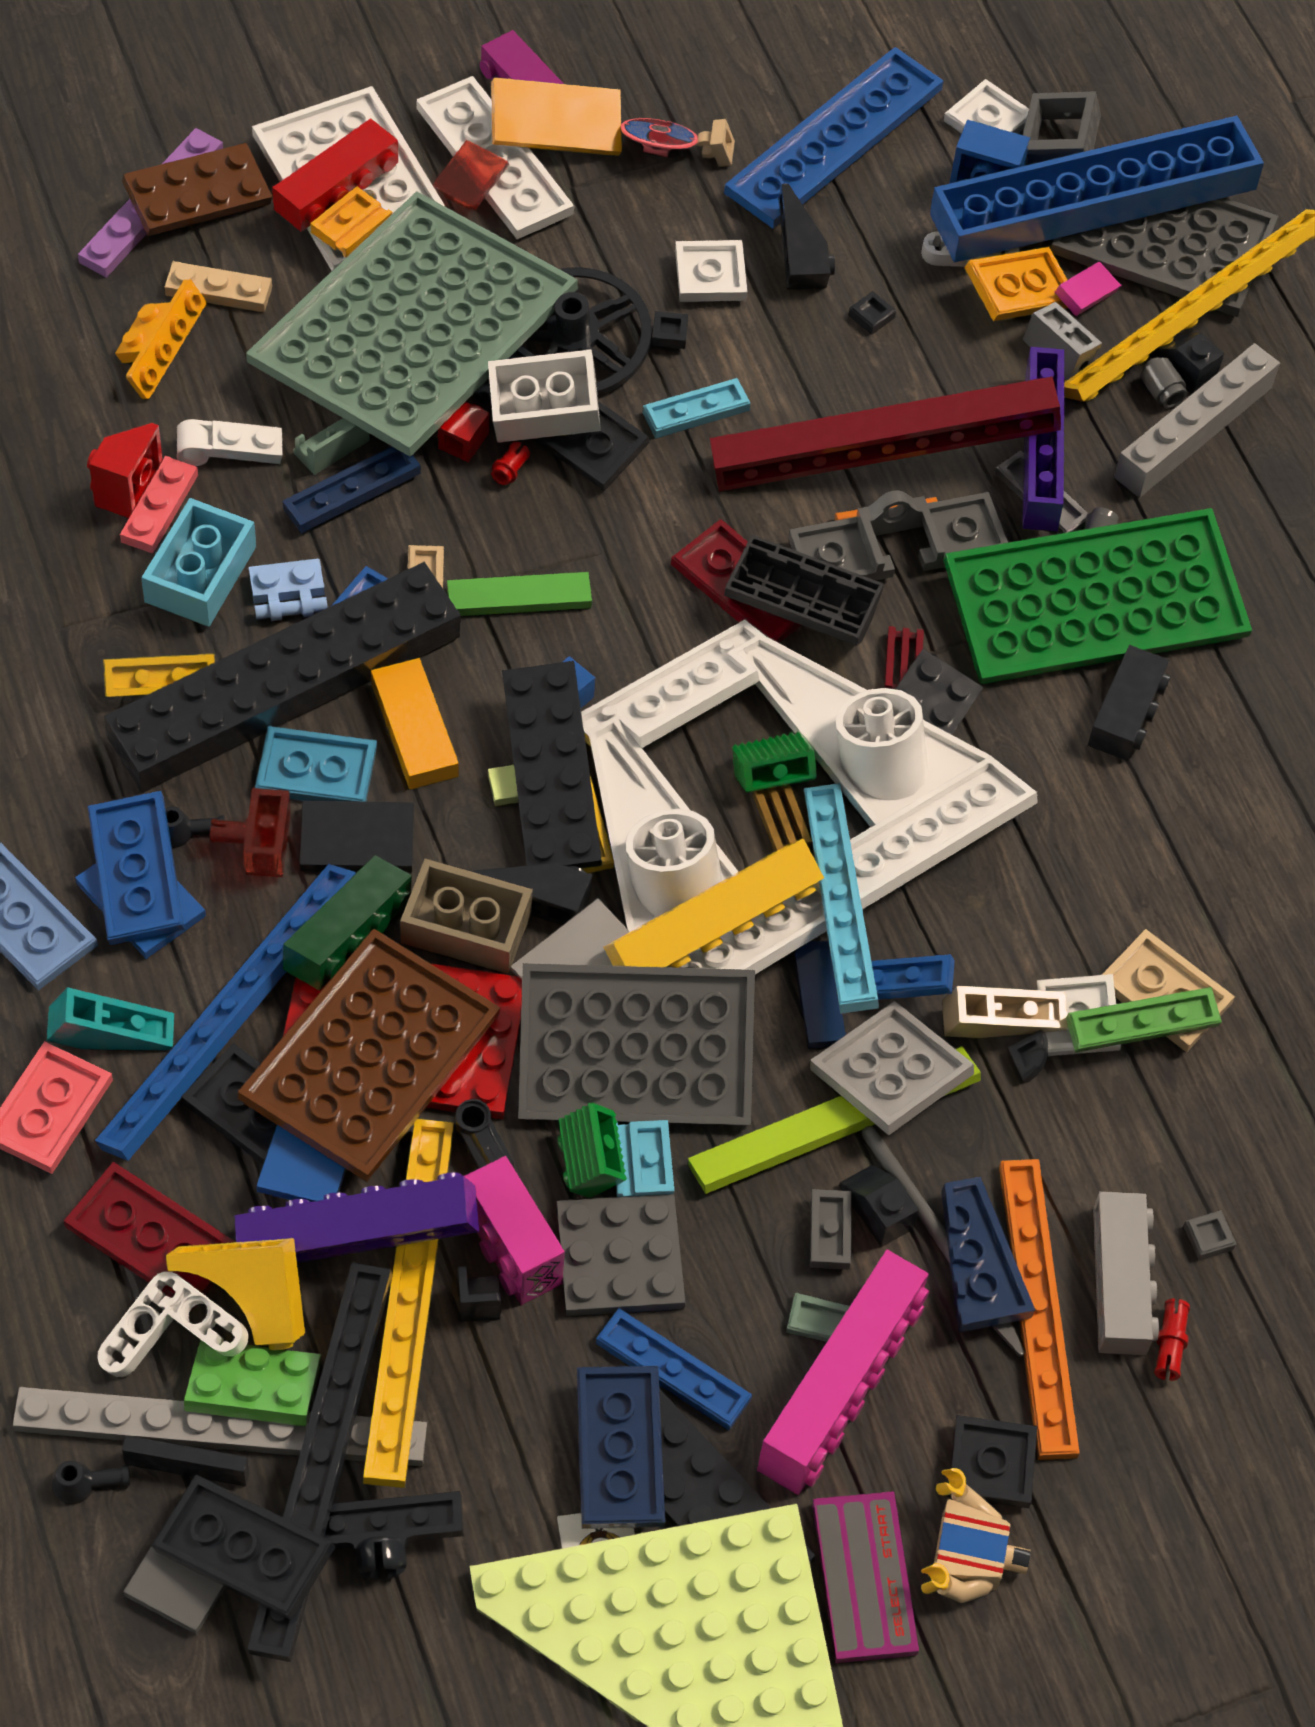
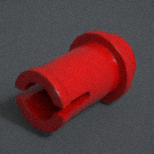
[491,442,530,485]

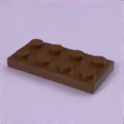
[122,143,272,236]

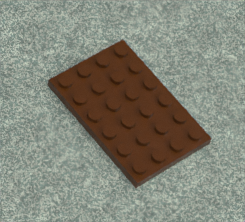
[237,929,500,1182]

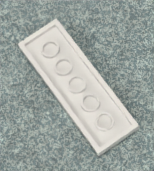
[417,76,574,239]

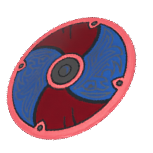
[621,118,698,157]

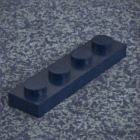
[282,447,421,533]

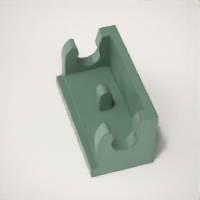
[293,418,370,475]

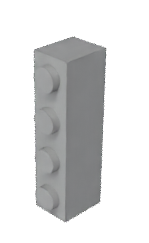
[1093,1191,1159,1355]

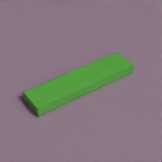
[447,572,592,616]
[1066,987,1222,1053]

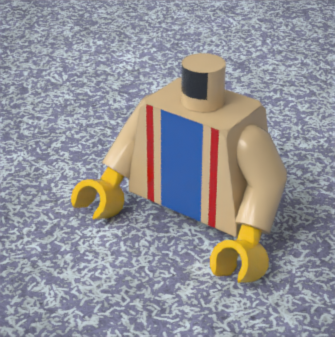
[921,1468,1031,1603]

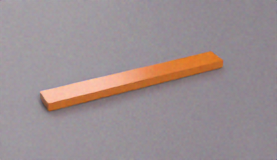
[999,1159,1080,1460]

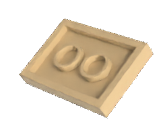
[1102,929,1235,1052]

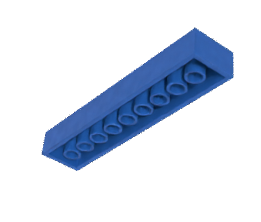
[930,116,1264,263]

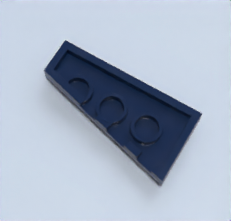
[941,1177,1035,1332]

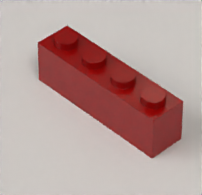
[273,118,399,232]

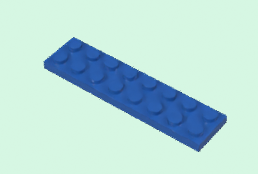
[724,47,944,229]

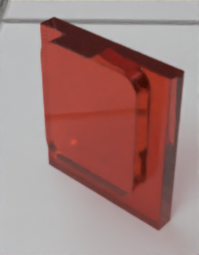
[432,140,510,210]

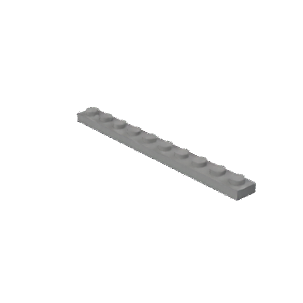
[13,1387,427,1466]

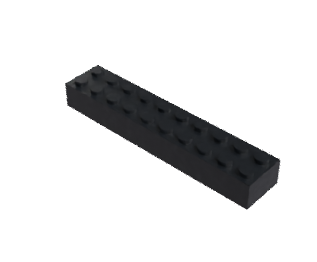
[104,561,461,793]

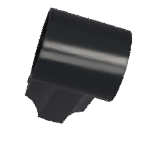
[454,1099,514,1170]

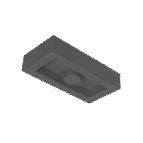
[810,1189,851,1270]

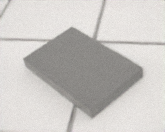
[511,899,629,980]

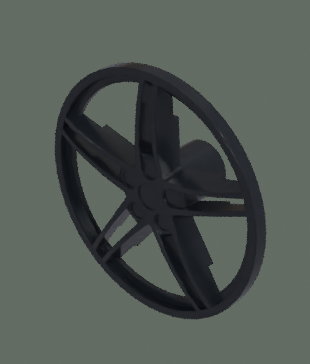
[527,267,652,396]

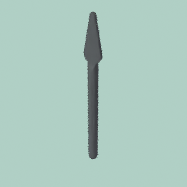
[862,1126,1025,1356]

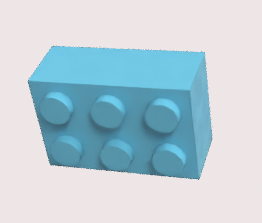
[141,498,256,627]

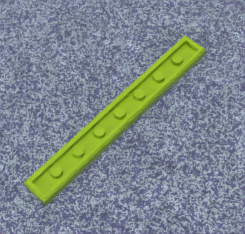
[688,1047,981,1194]

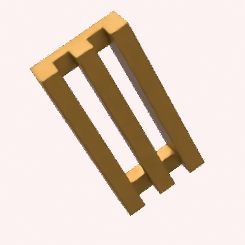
[753,784,812,852]

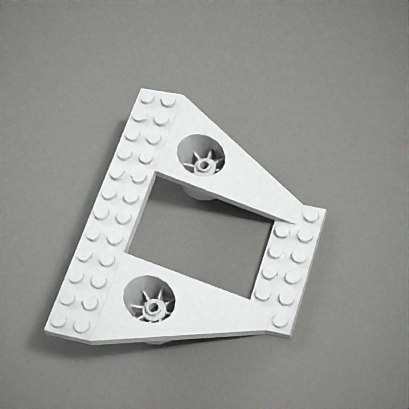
[581,620,1038,974]

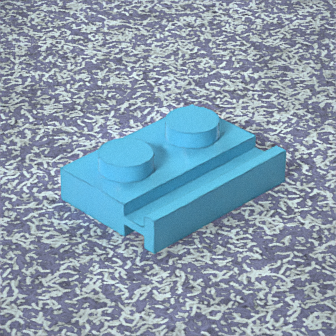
[616,1120,674,1197]

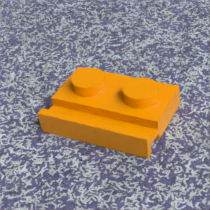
[310,186,392,258]

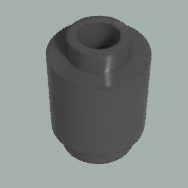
[1140,357,1187,409]

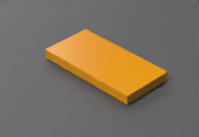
[491,78,622,156]

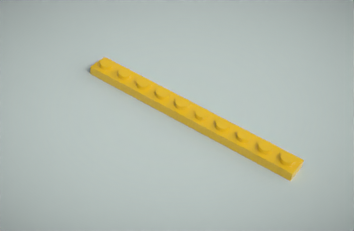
[1064,209,1315,402]
[363,1119,454,1488]

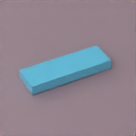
[642,378,751,439]

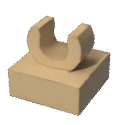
[697,119,735,167]

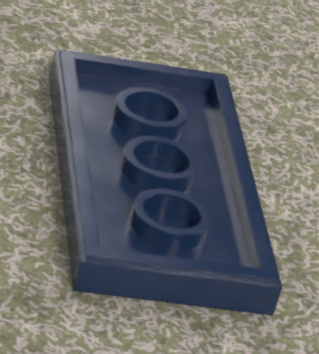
[577,1366,665,1529]

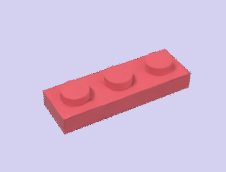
[120,456,198,554]

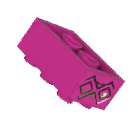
[464,1156,565,1305]

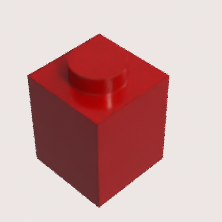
[438,402,489,462]

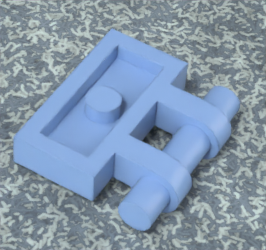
[249,559,328,621]

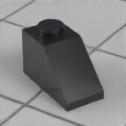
[1148,333,1224,394]
[839,1165,919,1247]

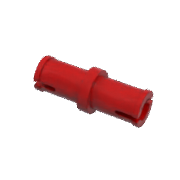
[1154,1298,1190,1381]

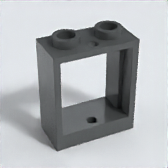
[1023,91,1101,166]

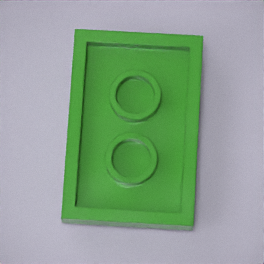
[184,1339,321,1426]

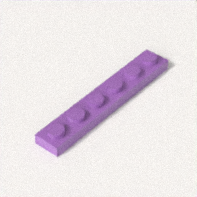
[78,128,223,277]

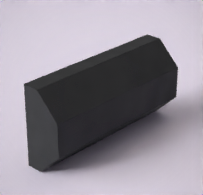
[724,534,884,646]

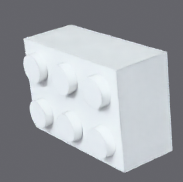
[488,350,601,443]

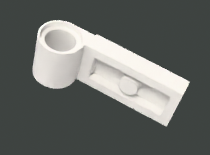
[177,419,282,466]

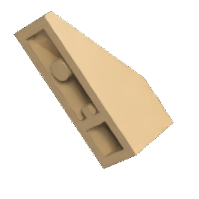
[942,986,1068,1038]

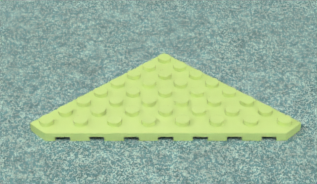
[469,1504,843,1727]

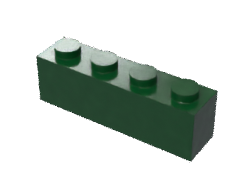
[283,855,412,991]

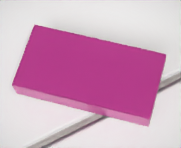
[1054,261,1121,316]

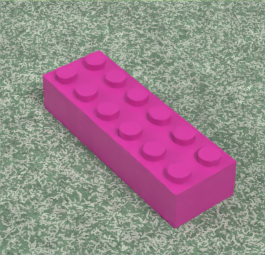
[757,1249,929,1496]

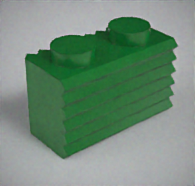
[732,731,817,793]
[558,1103,627,1198]

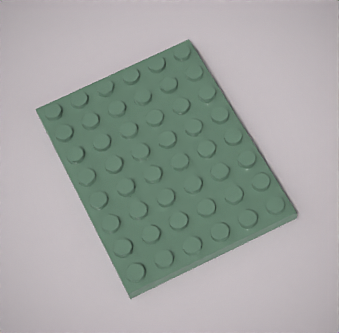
[246,191,578,457]

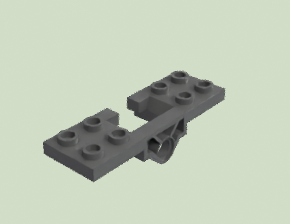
[788,490,1008,581]

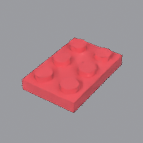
[0,1041,113,1174]

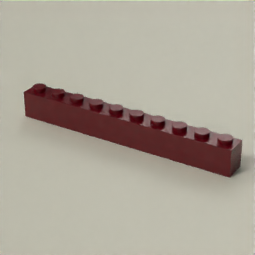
[710,376,1061,492]

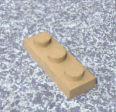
[165,261,272,313]

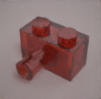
[210,788,291,878]

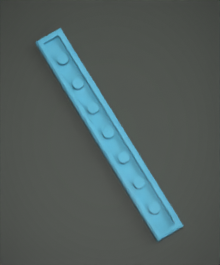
[804,783,879,1014]

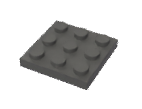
[556,1194,686,1316]

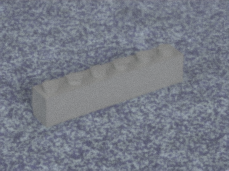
[1114,343,1280,498]

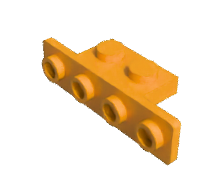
[115,279,207,399]

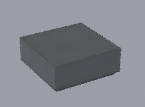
[1183,1210,1237,1261]

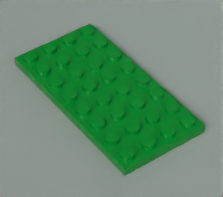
[943,508,1252,684]

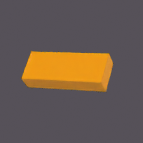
[371,658,459,790]

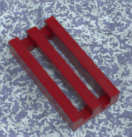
[884,626,924,689]

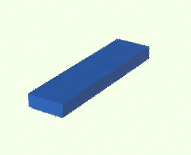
[596,1308,752,1431]

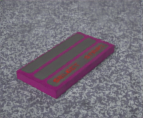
[812,1491,919,1663]

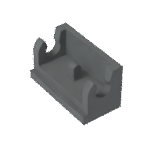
[1022,302,1102,380]

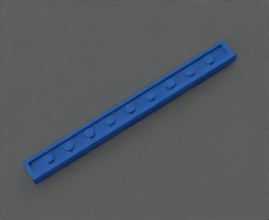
[95,864,356,1161]

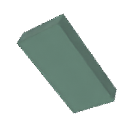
[786,1293,850,1342]

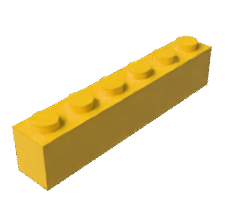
[603,839,824,968]

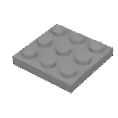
[810,1001,974,1135]

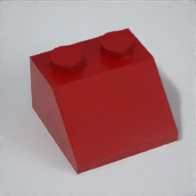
[87,423,163,518]

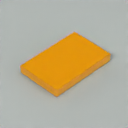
[964,247,1068,321]

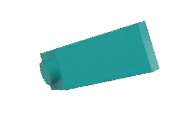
[47,987,174,1050]

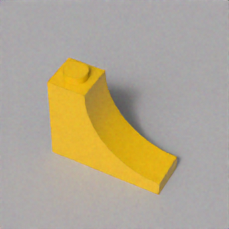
[166,1238,305,1350]

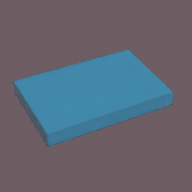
[255,726,377,802]

